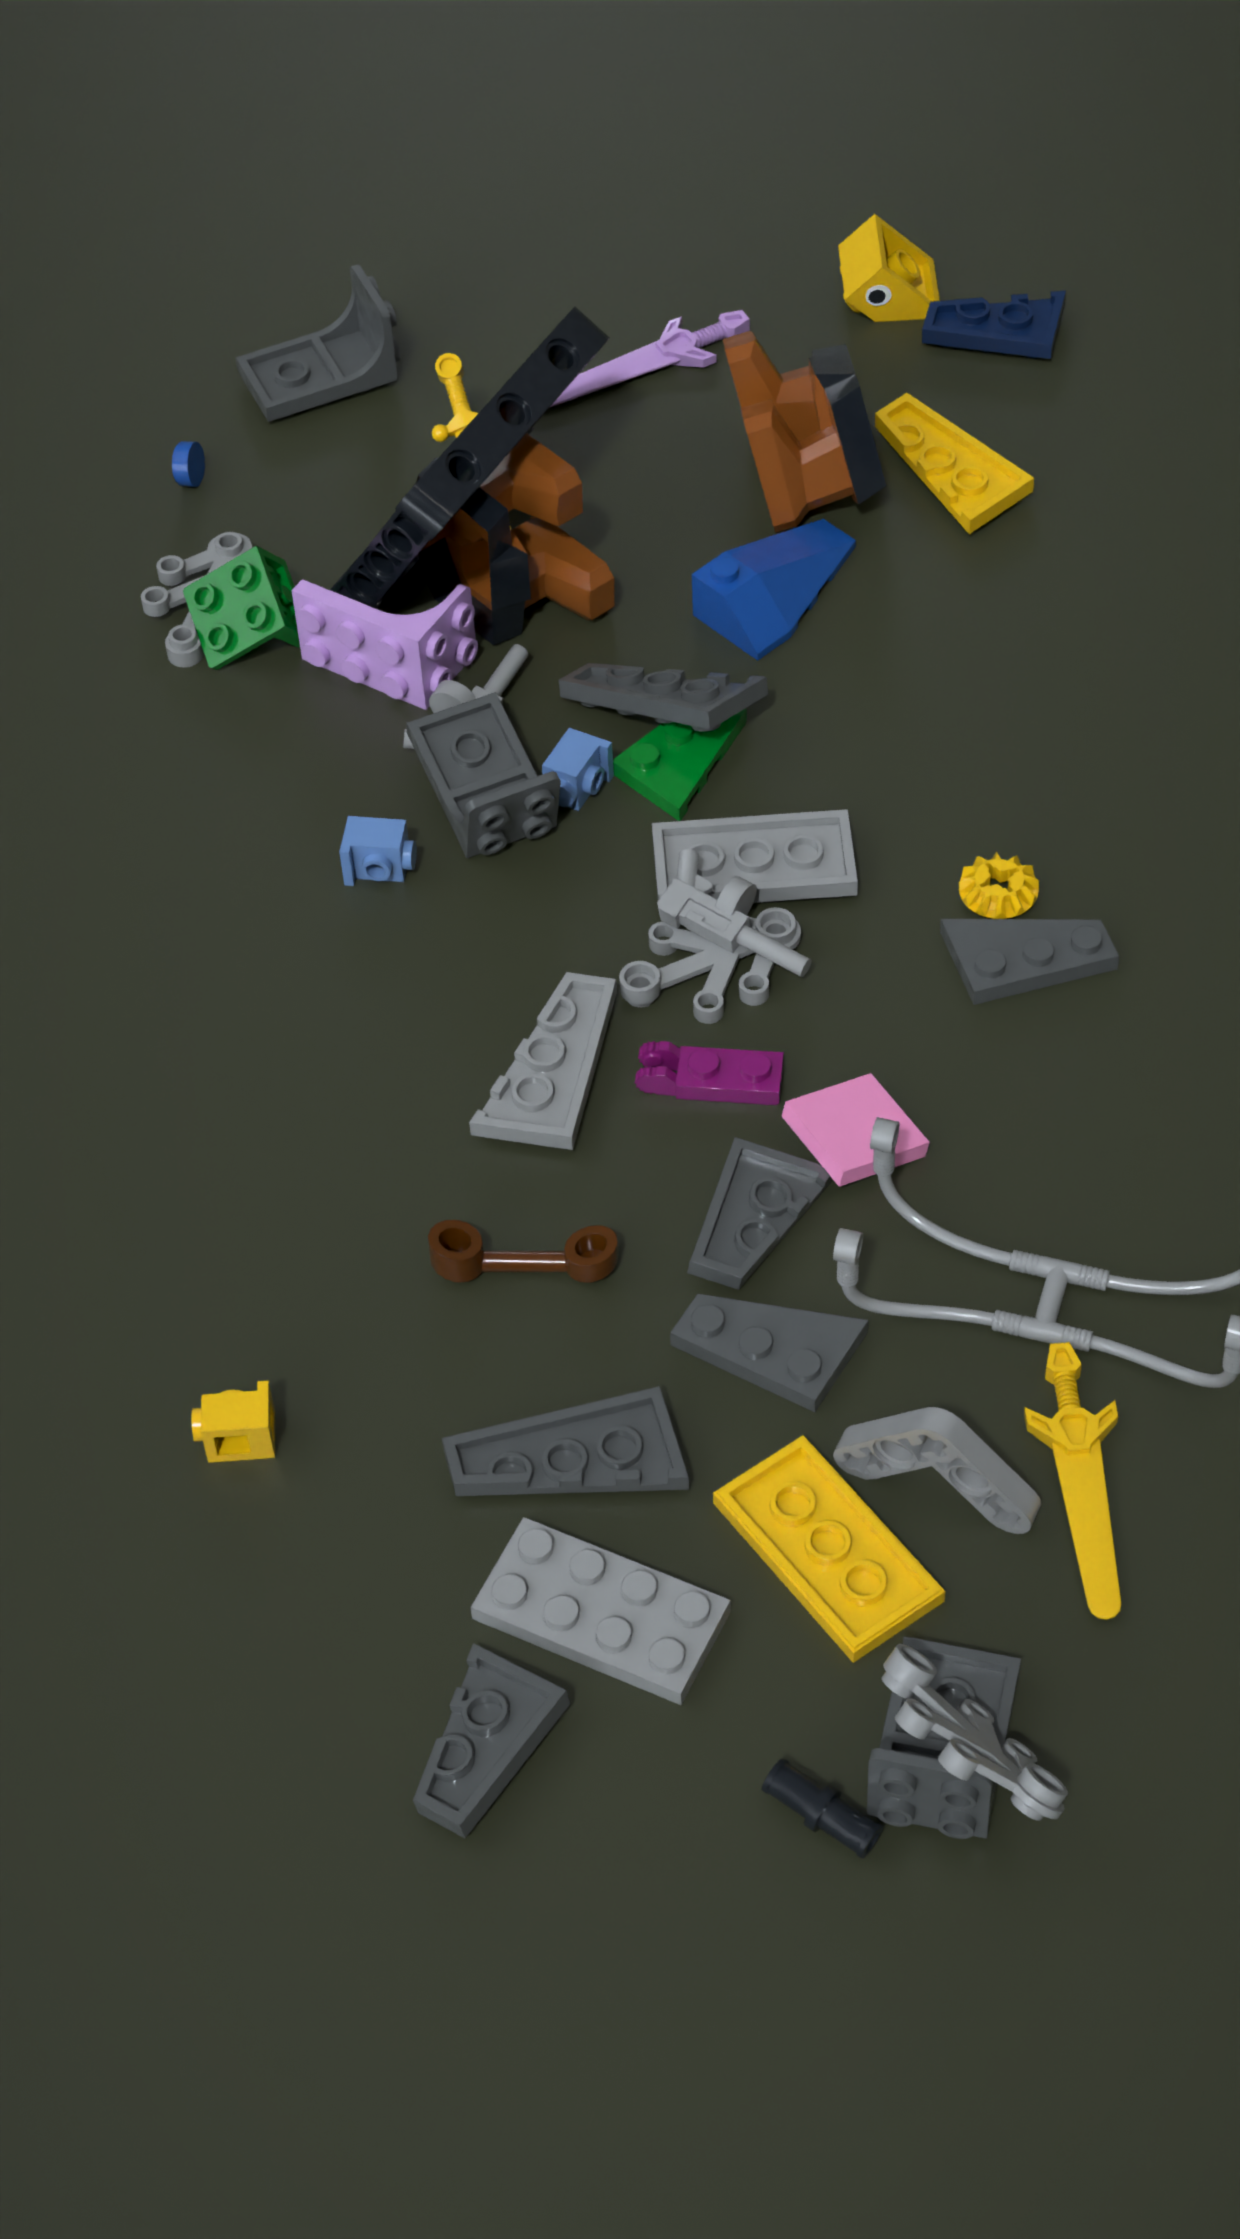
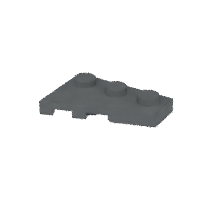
[687,1137,833,1290]
[670,1294,868,1412]

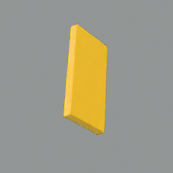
[713,1435,946,1663]

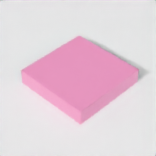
[782,1073,930,1187]

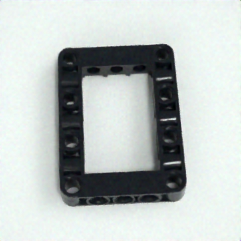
[330,307,610,609]

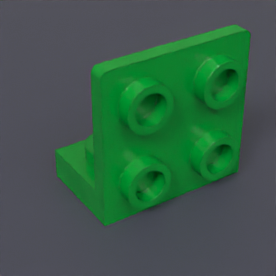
[183,546,300,670]

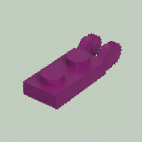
[634,1041,784,1105]

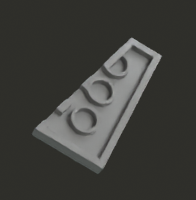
[469,972,617,1150]

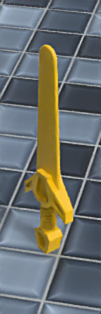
[1024,1342,1122,1620]

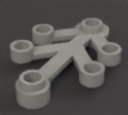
[141,532,252,667]
[619,907,801,1024]
[882,1644,1068,1821]

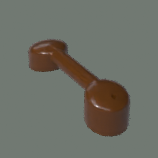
[428,1220,619,1283]

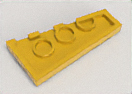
[875,393,1034,534]

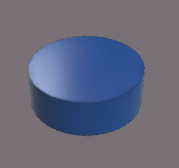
[172,441,205,487]

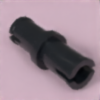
[761,1759,884,1859]

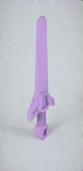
[549,310,750,408]

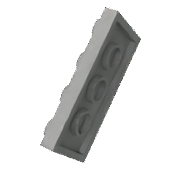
[652,809,858,903]
[470,1517,731,1705]

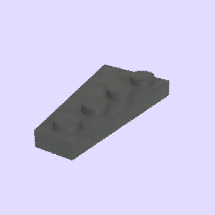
[442,1386,689,1496]

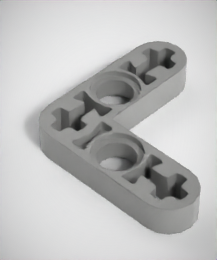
[833,1407,1042,1534]

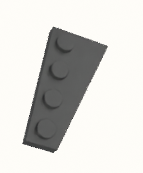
[559,663,768,732]

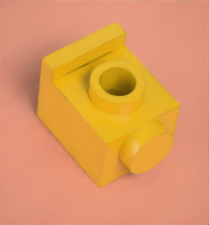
[191,1380,275,1463]

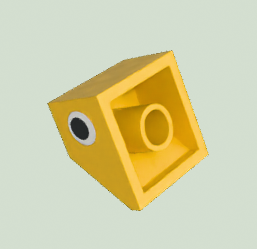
[838,214,940,322]

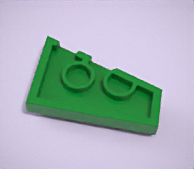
[613,708,747,821]

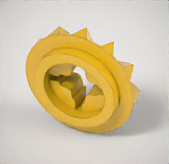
[959,852,1039,919]

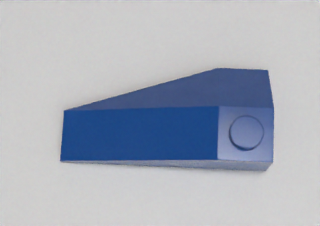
[691,519,856,661]

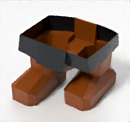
[723,331,886,533]
[416,433,615,646]

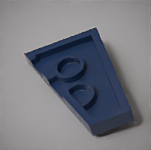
[922,290,1066,359]

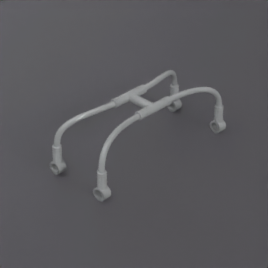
[833,1117,1240,1388]

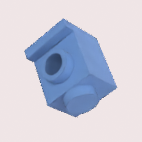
[542,728,614,811]
[339,816,417,886]

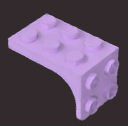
[291,579,478,710]

